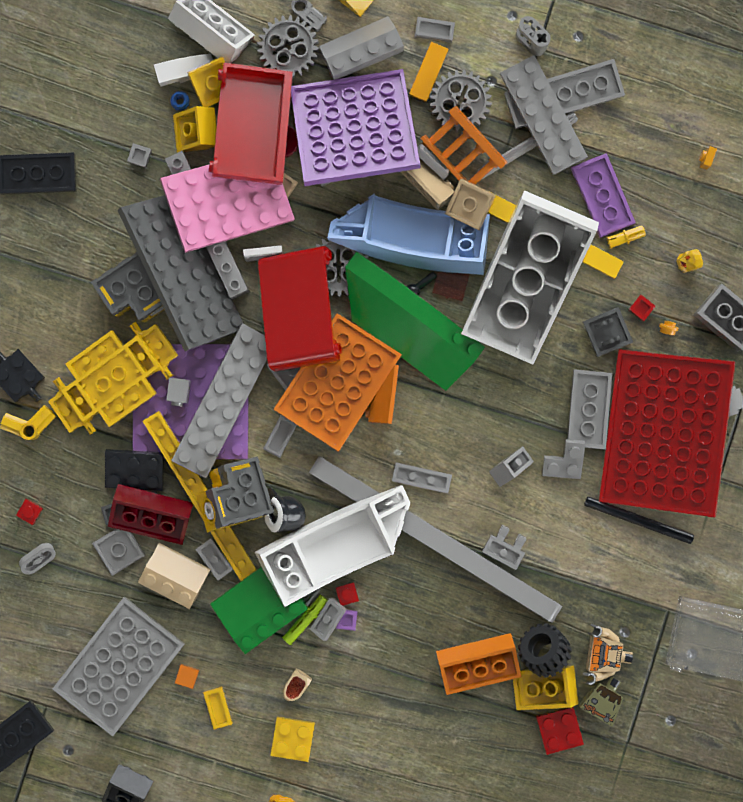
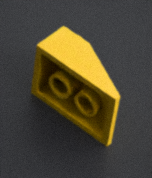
[513,665,579,710]

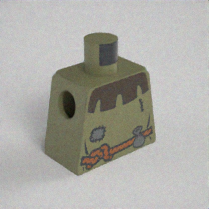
[578,676,623,727]

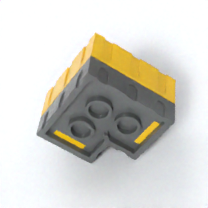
[91,252,165,323]
[197,456,274,533]

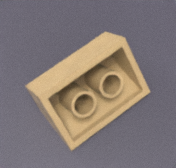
[400,158,455,210]
[138,543,211,609]

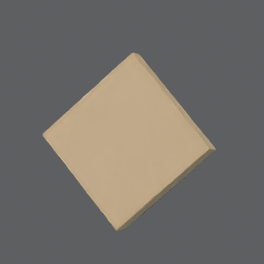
[445,179,496,230]

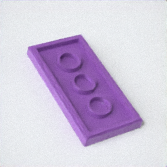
[571,153,636,238]

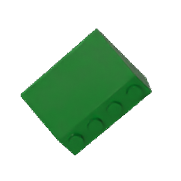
[210,566,308,654]

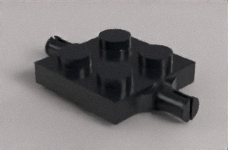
[0,349,45,403]

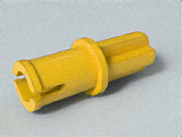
[607,226,646,249]

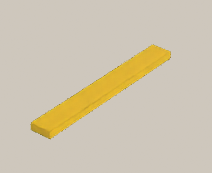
[488,191,624,279]

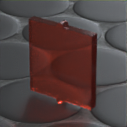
[432,271,470,301]

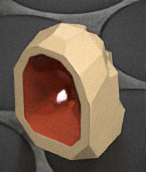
[282,668,312,701]

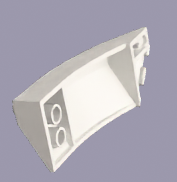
[255,485,410,607]

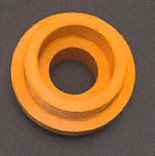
[659,321,679,335]

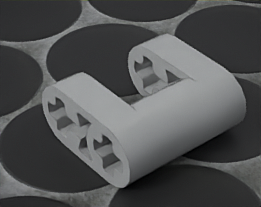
[516,16,551,56]

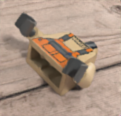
[583,624,633,685]

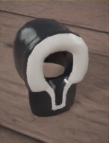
[264,487,306,533]

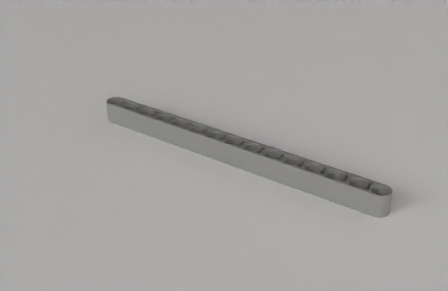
[309,456,563,623]

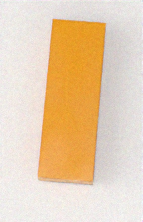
[409,42,449,102]

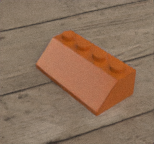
[436,633,521,695]

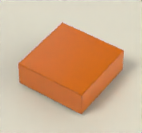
[175,664,199,689]

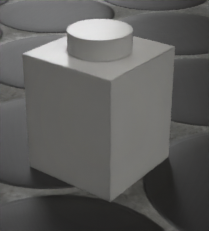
[166,378,191,407]

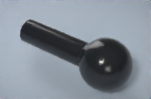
[407,271,438,296]

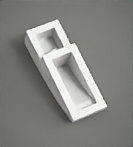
[154,54,213,86]

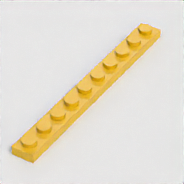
[143,411,257,581]

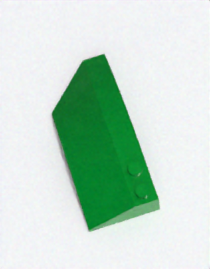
[345,252,485,391]

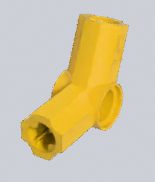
[0,405,57,440]

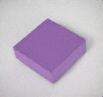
[336,610,357,631]

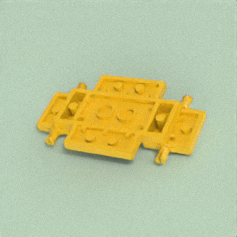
[48,322,179,435]

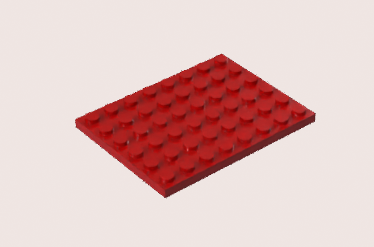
[599,349,736,518]

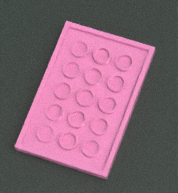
[160,165,295,253]

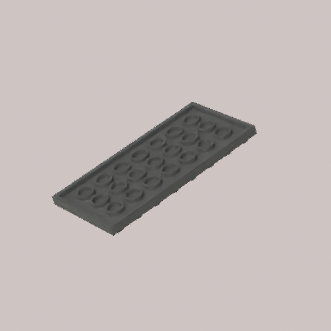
[117,195,244,352]

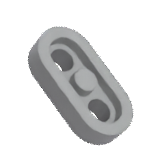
[19,543,56,574]

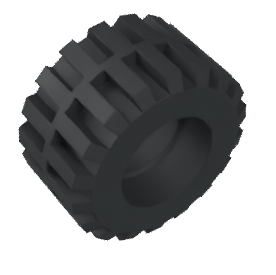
[518,623,572,678]

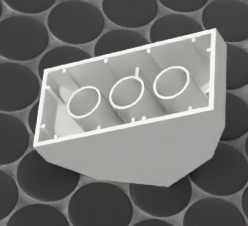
[461,191,599,364]

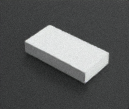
[243,246,283,262]

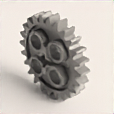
[257,15,319,78]
[430,70,492,133]
[316,239,369,297]

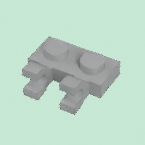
[482,525,526,570]

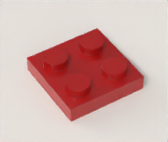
[536,707,584,755]

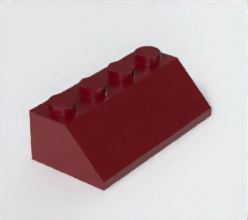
[108,484,193,545]

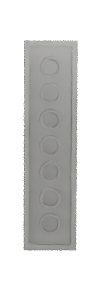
[171,323,267,478]

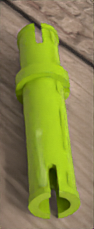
[282,594,328,645]

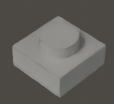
[127,143,152,168]

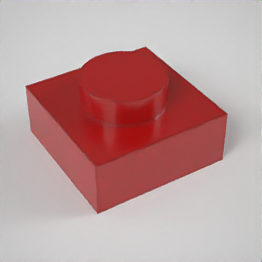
[628,295,656,321]
[16,499,43,525]
[336,582,359,606]

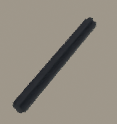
[584,496,694,544]

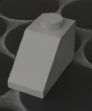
[489,446,534,487]

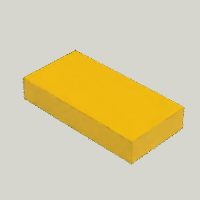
[203,686,233,730]

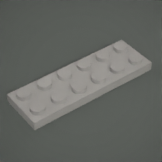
[500,55,588,175]
[504,59,625,130]

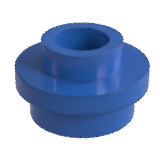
[170,91,190,111]

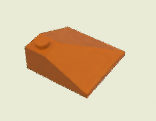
[365,365,399,425]

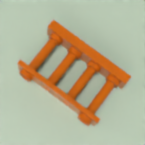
[420,106,508,185]

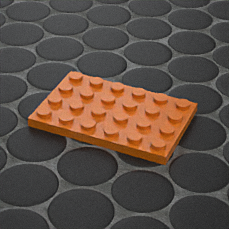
[274,313,402,452]

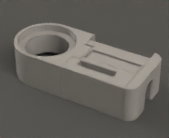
[291,0,327,32]

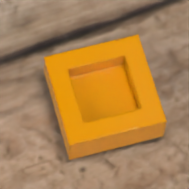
[699,146,717,170]

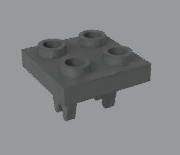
[582,307,633,357]

